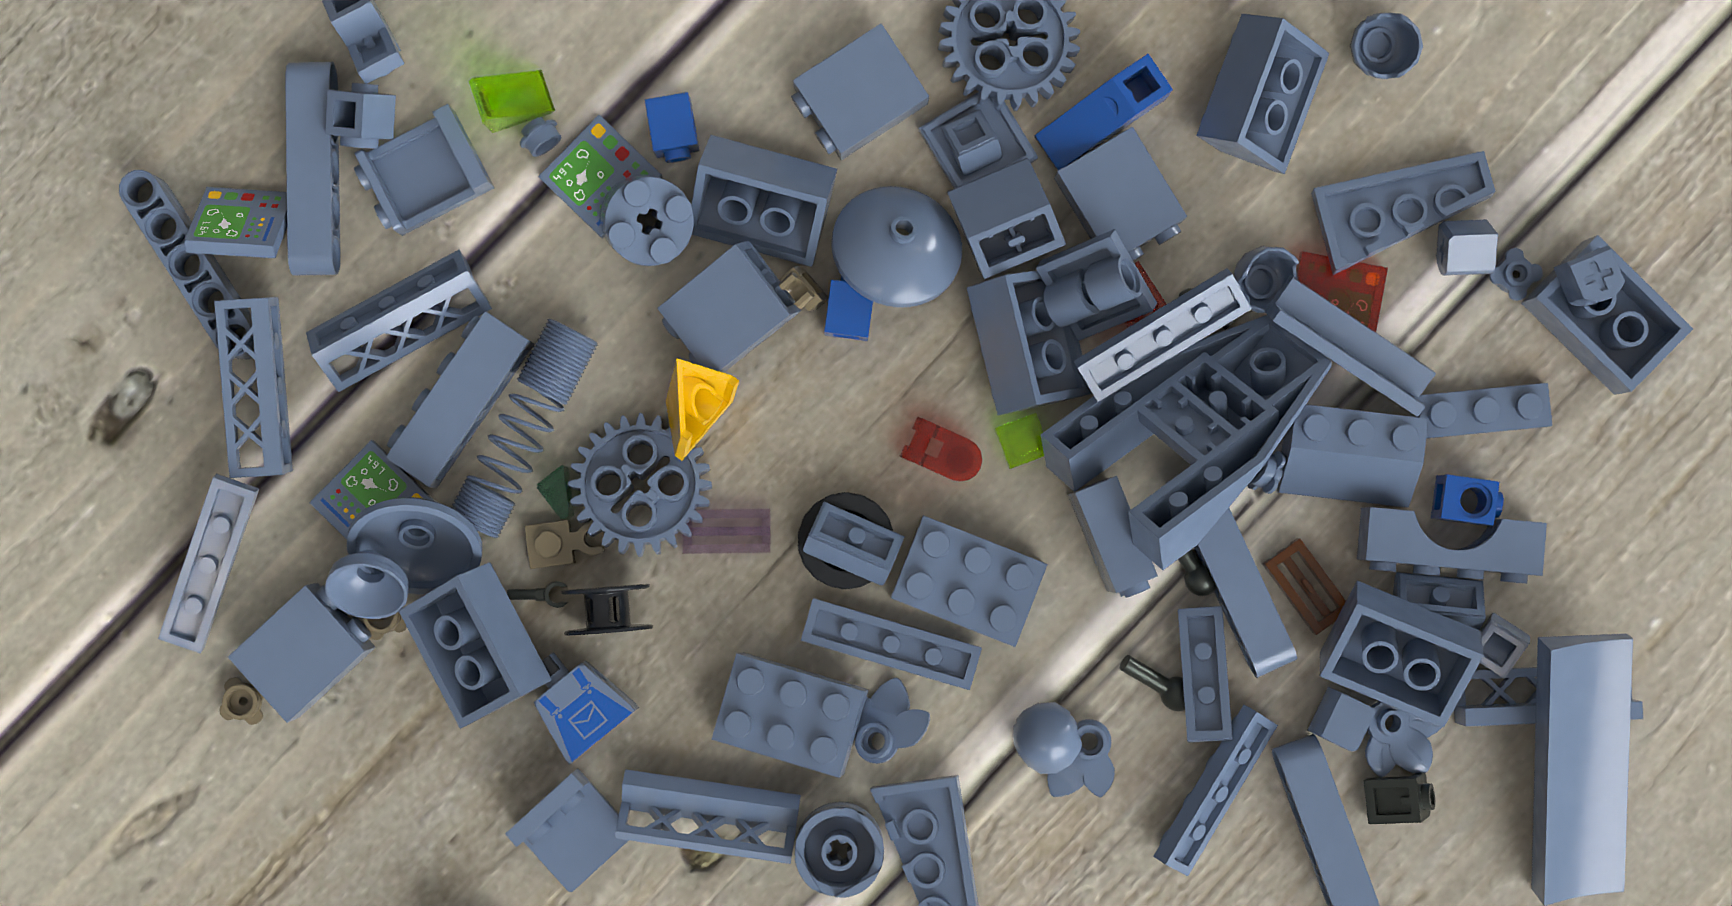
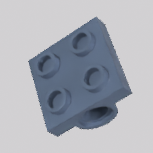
[1036,229,1157,341]

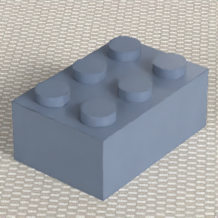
[1521,235,1693,395]
[890,515,1048,647]
[399,562,552,729]
[1320,581,1484,727]
[711,652,869,778]

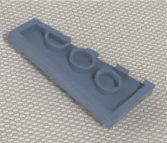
[1311,151,1496,275]
[870,775,979,906]

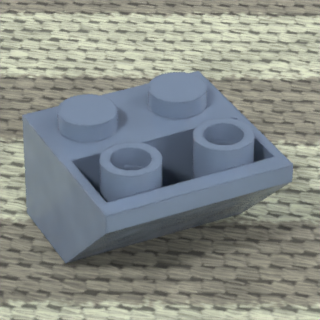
[947,158,1066,279]

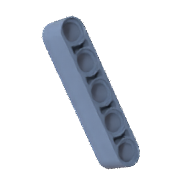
[285,62,341,276]
[119,170,254,360]
[1166,481,1297,678]
[1271,734,1380,906]

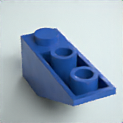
[1034,54,1173,171]

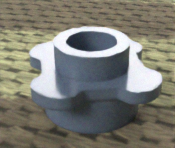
[1489,248,1543,301]
[1247,451,1286,494]

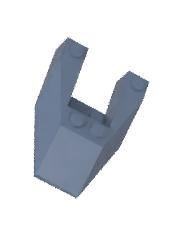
[1040,315,1332,570]

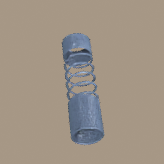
[450,319,598,538]

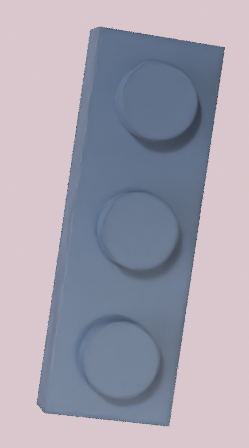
[1416,383,1553,439]
[1178,606,1233,743]

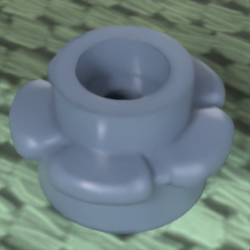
[520,117,561,157]

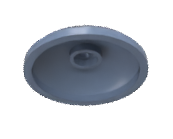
[831,186,962,307]
[347,497,483,594]

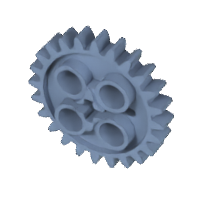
[938,0,1080,111]
[568,413,712,557]

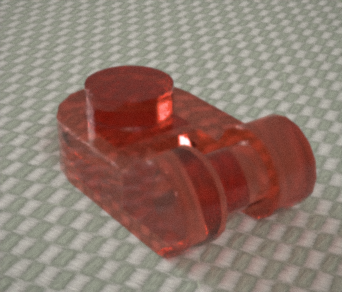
[899,417,982,482]

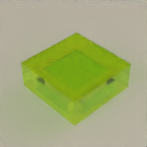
[994,413,1044,469]

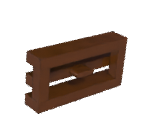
[1262,538,1346,635]

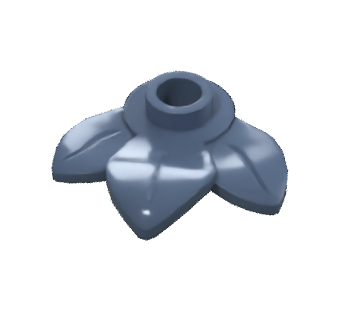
[855,678,930,764]
[1365,701,1442,778]
[1047,719,1115,798]

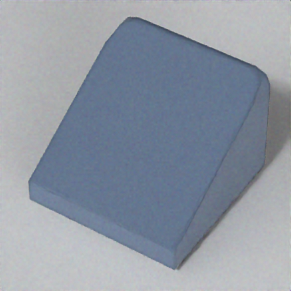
[941,109,1002,175]
[1480,613,1530,679]

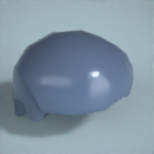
[1350,13,1423,79]
[1233,246,1299,313]
[1013,702,1082,774]

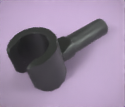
[507,581,568,608]

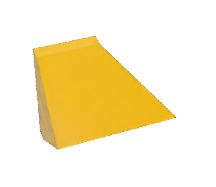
[666,358,739,461]

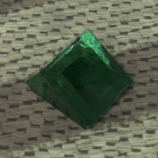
[537,465,574,520]

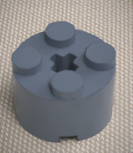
[600,174,694,266]
[795,802,884,898]

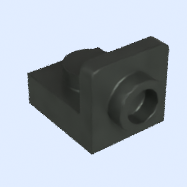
[1363,773,1436,824]

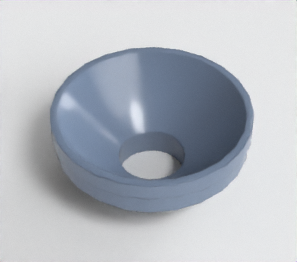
[325,550,409,619]

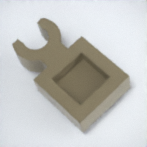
[779,266,829,312]
[524,520,605,569]

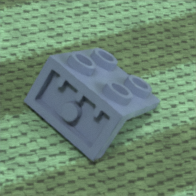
[505,768,629,892]

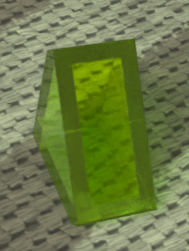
[469,70,555,133]

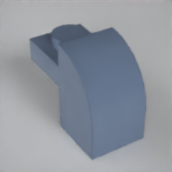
[322,0,405,84]

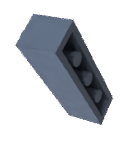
[385,311,535,488]

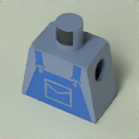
[534,652,639,764]

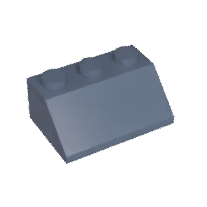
[1196,14,1329,174]
[691,135,837,267]
[967,271,1092,415]
[1277,405,1428,507]

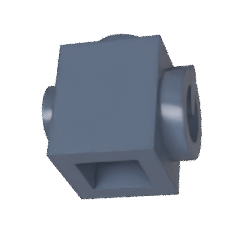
[325,83,396,149]

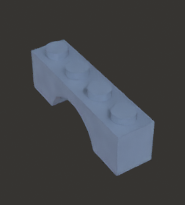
[1357,507,1547,584]

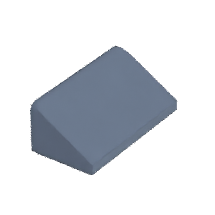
[803,502,905,585]
[1393,572,1486,630]

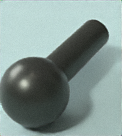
[1178,549,1217,596]
[1119,655,1185,711]

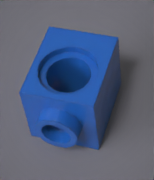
[644,92,700,163]
[824,276,873,341]
[1430,474,1504,526]

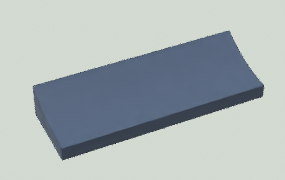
[1531,633,1633,906]

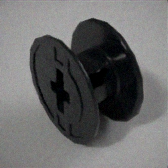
[561,584,653,636]

